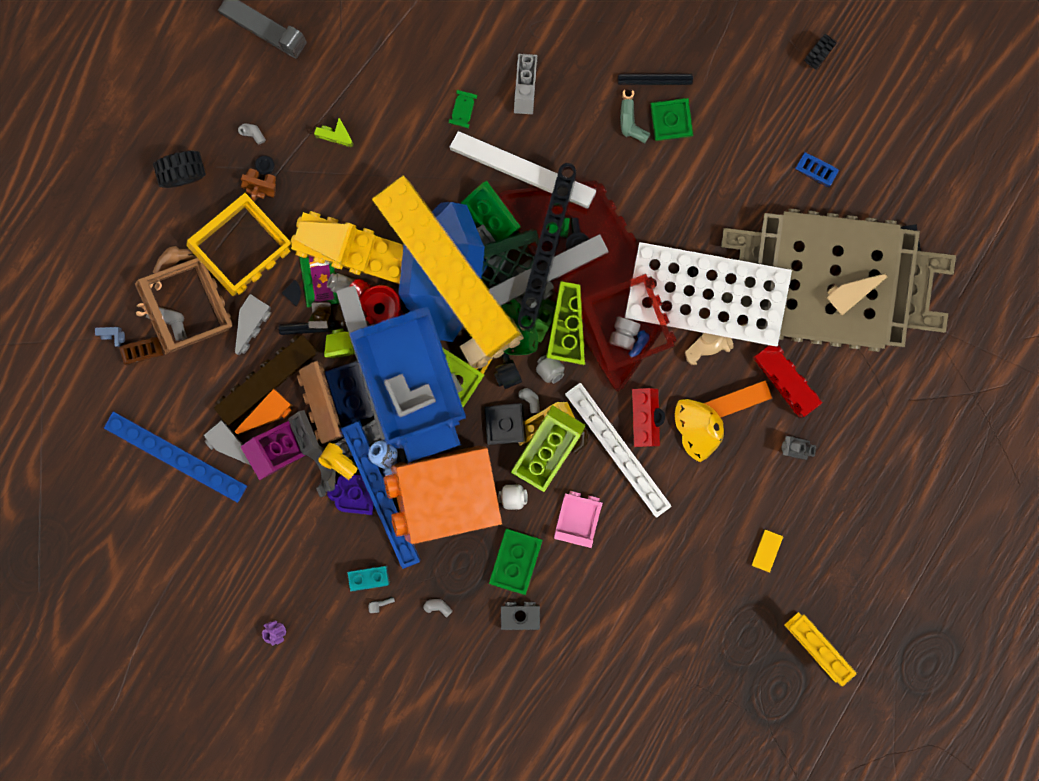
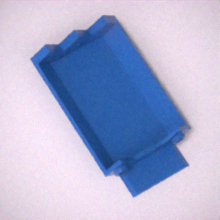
[349,307,466,463]

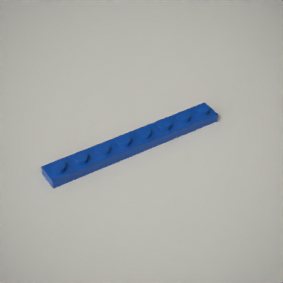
[104,412,248,503]
[341,420,421,569]

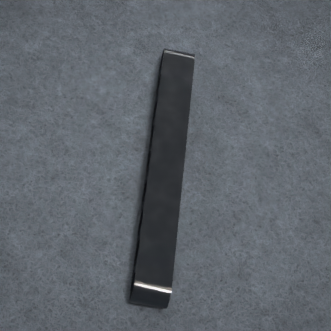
[518,163,577,332]

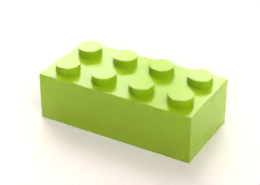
[511,405,585,492]

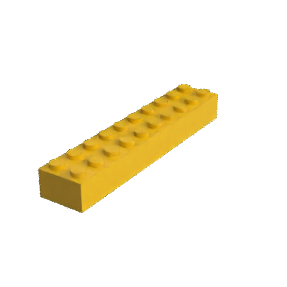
[372,176,521,357]

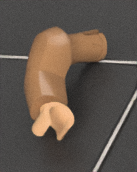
[149,246,196,291]

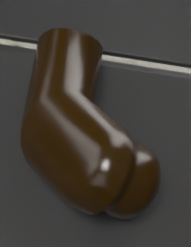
[571,428,588,455]

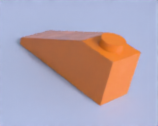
[234,389,292,435]

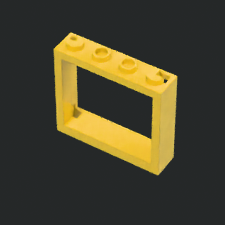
[186,193,292,296]

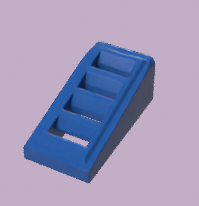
[795,152,839,188]

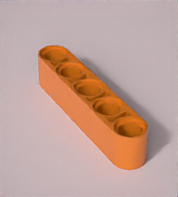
[680,380,772,427]

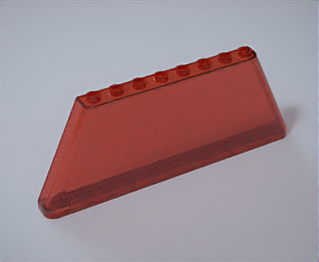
[498,180,672,392]

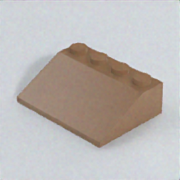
[297,361,344,444]

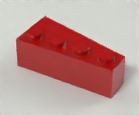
[753,345,822,418]

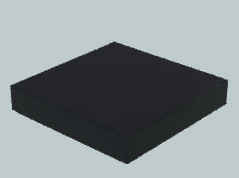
[485,403,526,445]

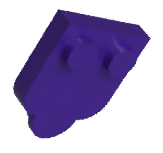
[327,474,374,515]

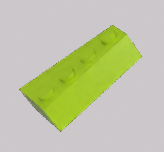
[546,281,585,365]

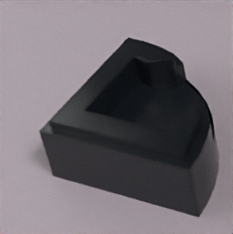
[282,280,301,307]

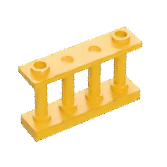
[784,612,857,687]

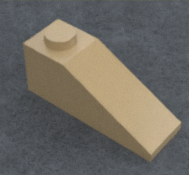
[827,274,887,315]

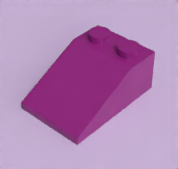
[241,421,306,480]

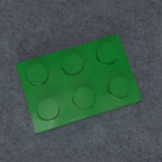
[461,181,521,246]
[489,529,543,595]

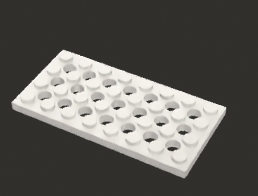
[625,242,792,346]

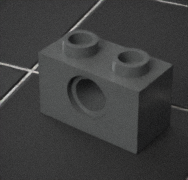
[501,602,540,630]

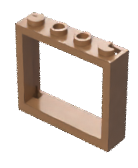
[135,258,232,354]

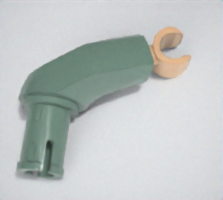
[620,90,650,144]

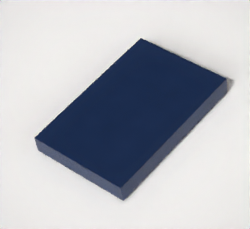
[325,361,374,427]

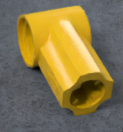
[318,443,358,480]

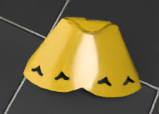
[675,399,724,462]

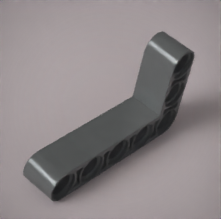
[218,0,307,59]

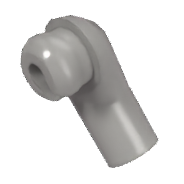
[518,388,540,413]
[423,599,453,617]

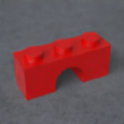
[632,388,660,447]

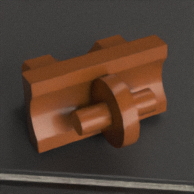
[241,168,276,202]

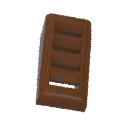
[119,337,163,366]

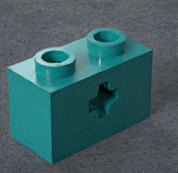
[347,565,390,591]

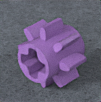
[262,620,286,646]

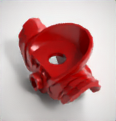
[349,279,405,325]

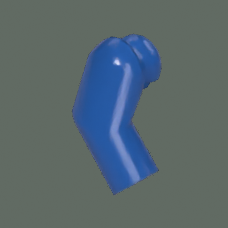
[628,330,650,358]

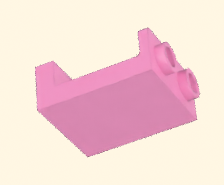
[554,491,603,548]

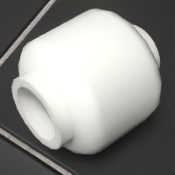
[498,484,528,510]

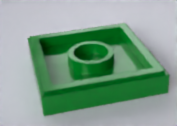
[650,98,693,141]

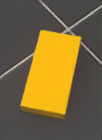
[751,530,783,572]

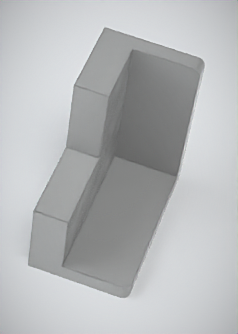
[384,374,436,417]

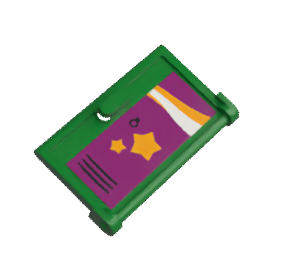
[299,256,339,308]

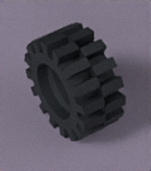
[804,33,837,70]

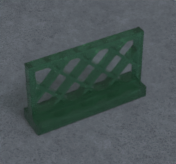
[481,228,543,289]

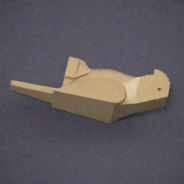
[685,324,747,365]

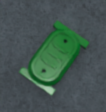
[448,90,477,128]

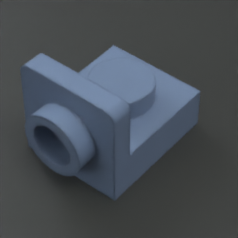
[95,327,125,347]

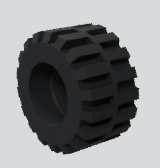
[153,150,206,188]

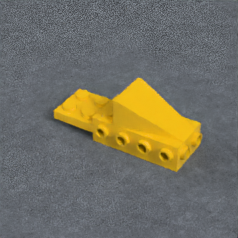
[291,211,404,284]

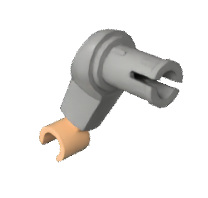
[136,303,187,341]

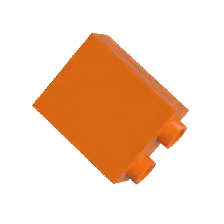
[384,445,502,544]

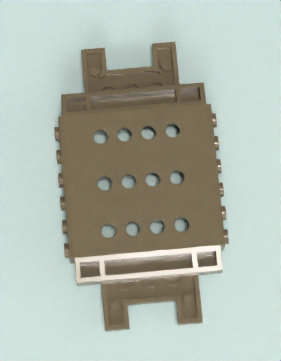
[721,209,956,352]

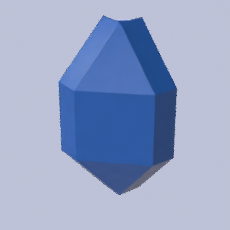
[398,202,485,342]

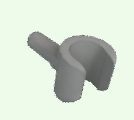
[369,598,395,613]

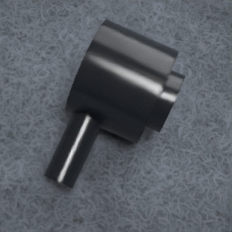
[566,217,589,251]
[494,352,522,389]

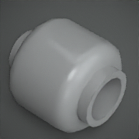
[536,355,564,384]

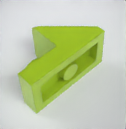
[314,118,353,148]

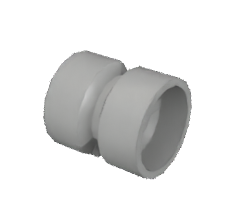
[609,317,641,350]

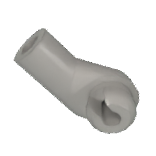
[238,123,266,145]

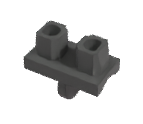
[782,436,816,460]

